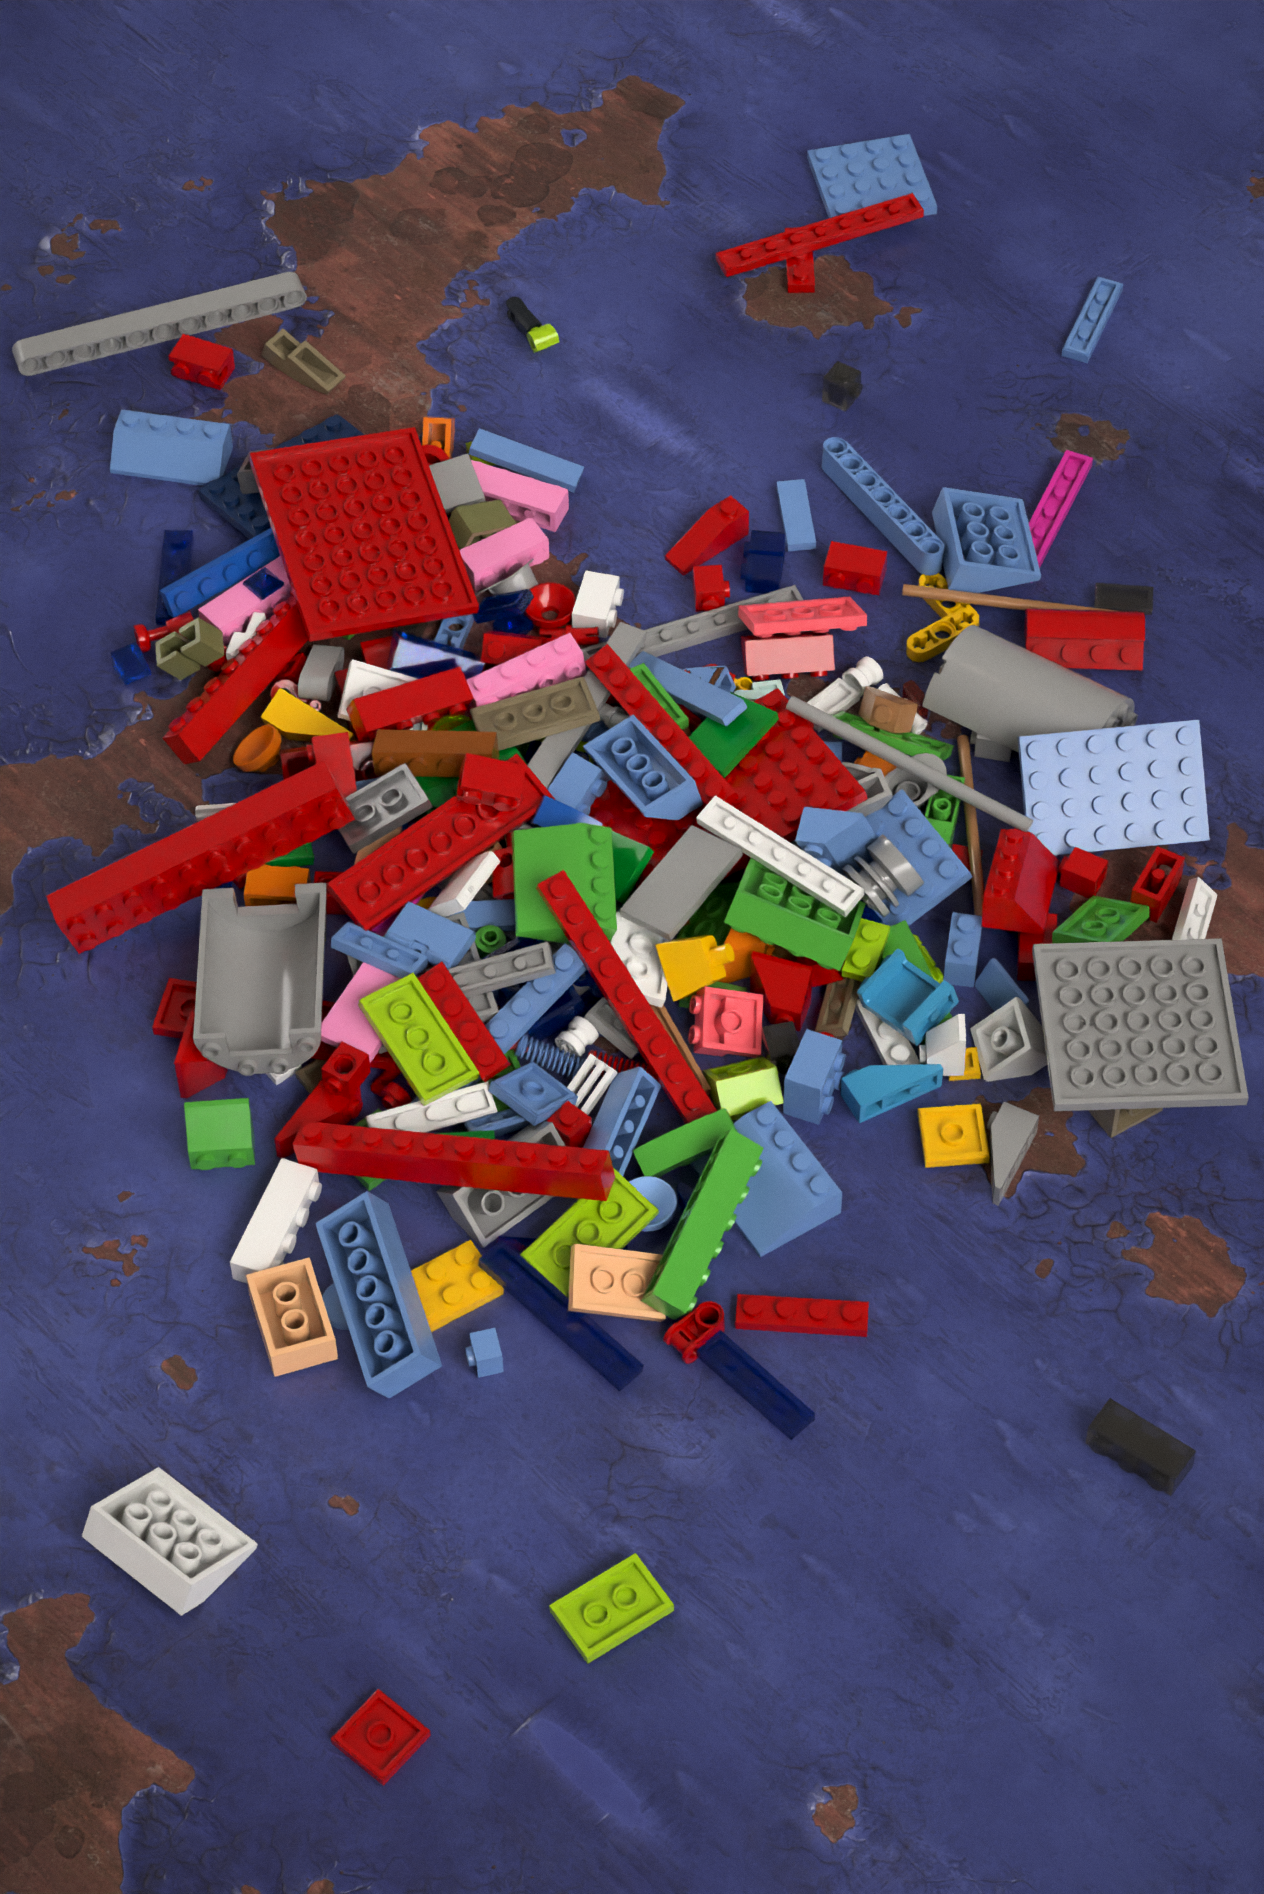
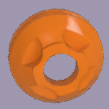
[233,724,281,772]

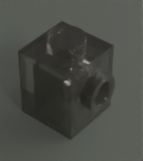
[822,361,863,412]
[762,1021,800,1074]

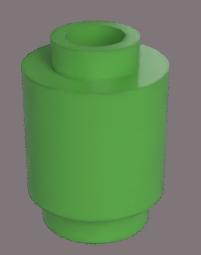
[475,925,506,960]

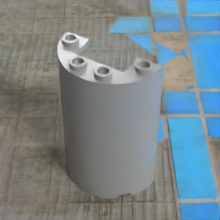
[922,625,1138,752]
[193,883,327,1076]

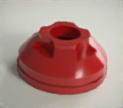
[523,582,576,629]

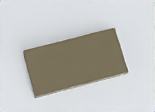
[470,676,601,751]

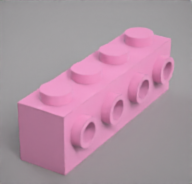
[467,633,587,709]

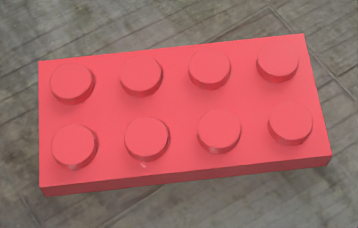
[738,597,867,638]

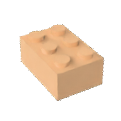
[246,1257,338,1377]

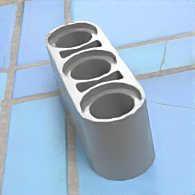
[298,644,344,701]

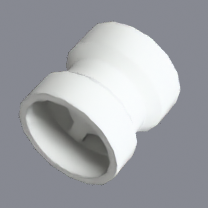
[842,656,883,697]
[555,1016,599,1060]

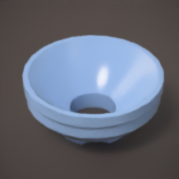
[629,1176,677,1232]

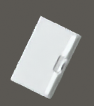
[428,850,500,917]

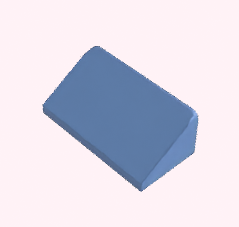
[975,958,1029,1012]
[464,1108,531,1137]

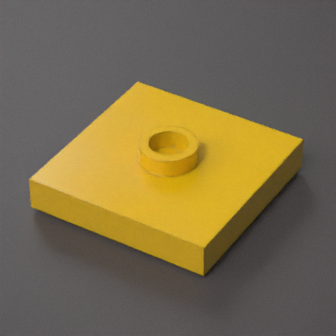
[917,1104,990,1168]

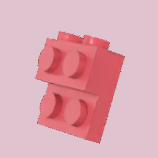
[688,986,763,1058]

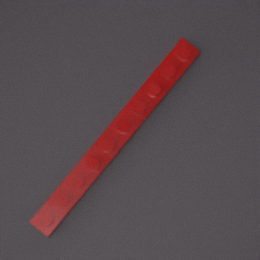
[536,870,717,1124]

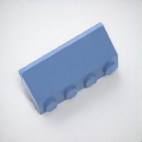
[110,409,233,486]
[583,715,703,820]

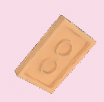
[568,1244,666,1322]

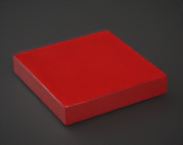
[331,1689,431,1786]

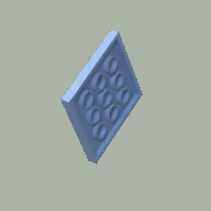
[807,134,937,218]
[860,789,973,927]

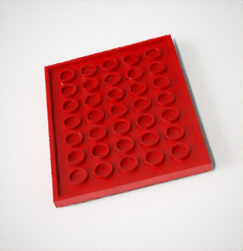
[249,427,479,642]
[588,688,868,890]

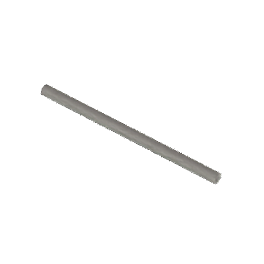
[785,695,1033,832]

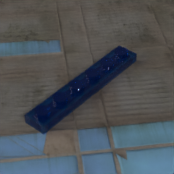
[478,1240,644,1392]

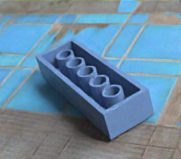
[315,1191,442,1398]

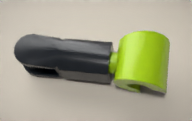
[506,297,559,353]

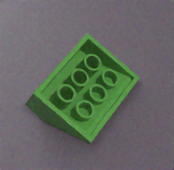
[512,823,617,945]
[724,858,866,971]

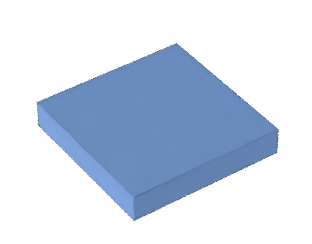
[488,1062,578,1126]

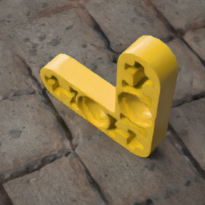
[906,573,979,662]

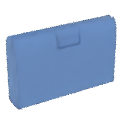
[384,901,476,969]

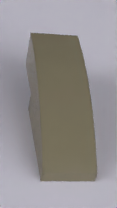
[261,328,346,394]

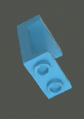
[857,948,959,1046]

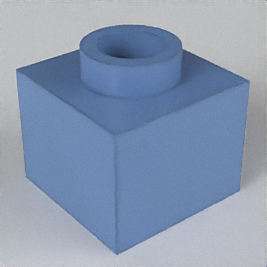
[465,1328,504,1378]

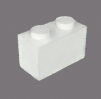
[572,571,624,638]

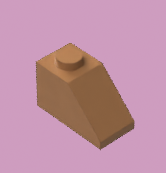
[858,686,918,733]

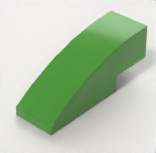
[632,1108,737,1178]

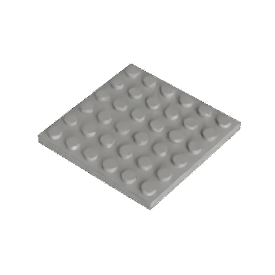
[1032,938,1248,1111]

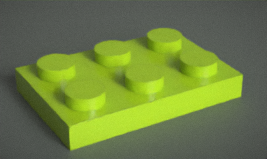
[549,1553,674,1664]

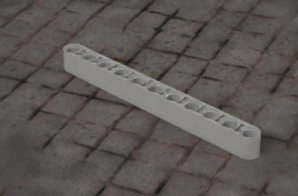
[12,272,307,376]

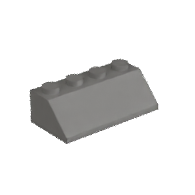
[437,1121,565,1248]

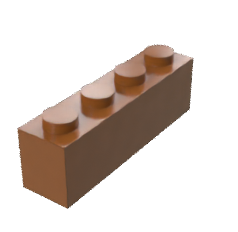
[372,729,499,777]

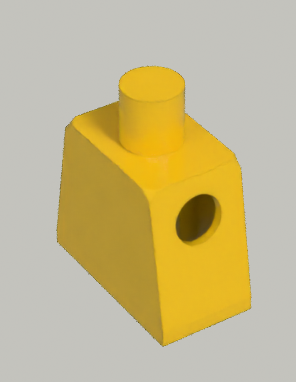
[655,935,735,1002]

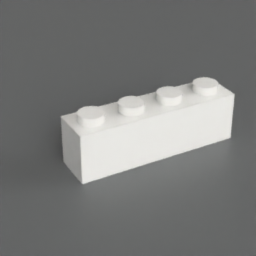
[230,1158,322,1283]

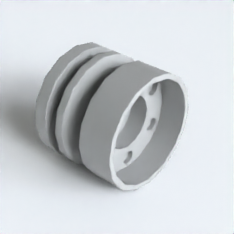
[842,834,924,918]

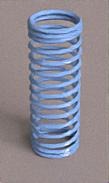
[514,1034,586,1079]

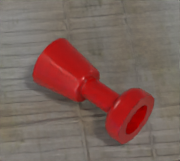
[133,610,193,653]

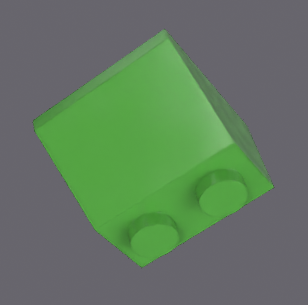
[184,1098,255,1170]

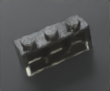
[1085,1398,1196,1496]

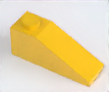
[261,688,357,742]

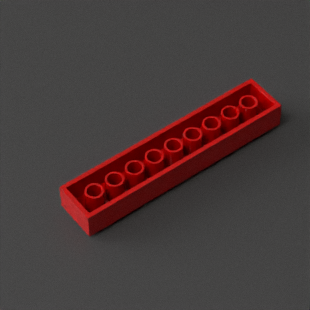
[46,760,355,954]

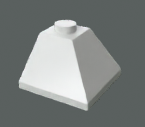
[970,997,1047,1082]

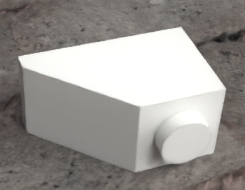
[919,1014,966,1076]

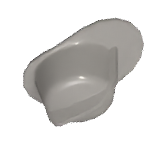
[475,559,539,605]
[885,753,947,809]

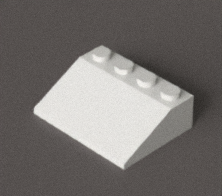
[82,1467,258,1616]

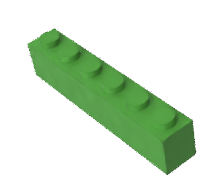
[641,1129,764,1320]

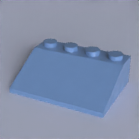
[932,487,1041,593]
[690,1101,842,1257]

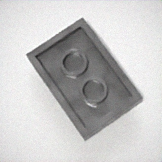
[338,763,433,854]

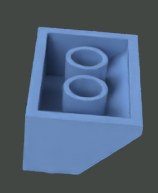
[795,807,878,878]

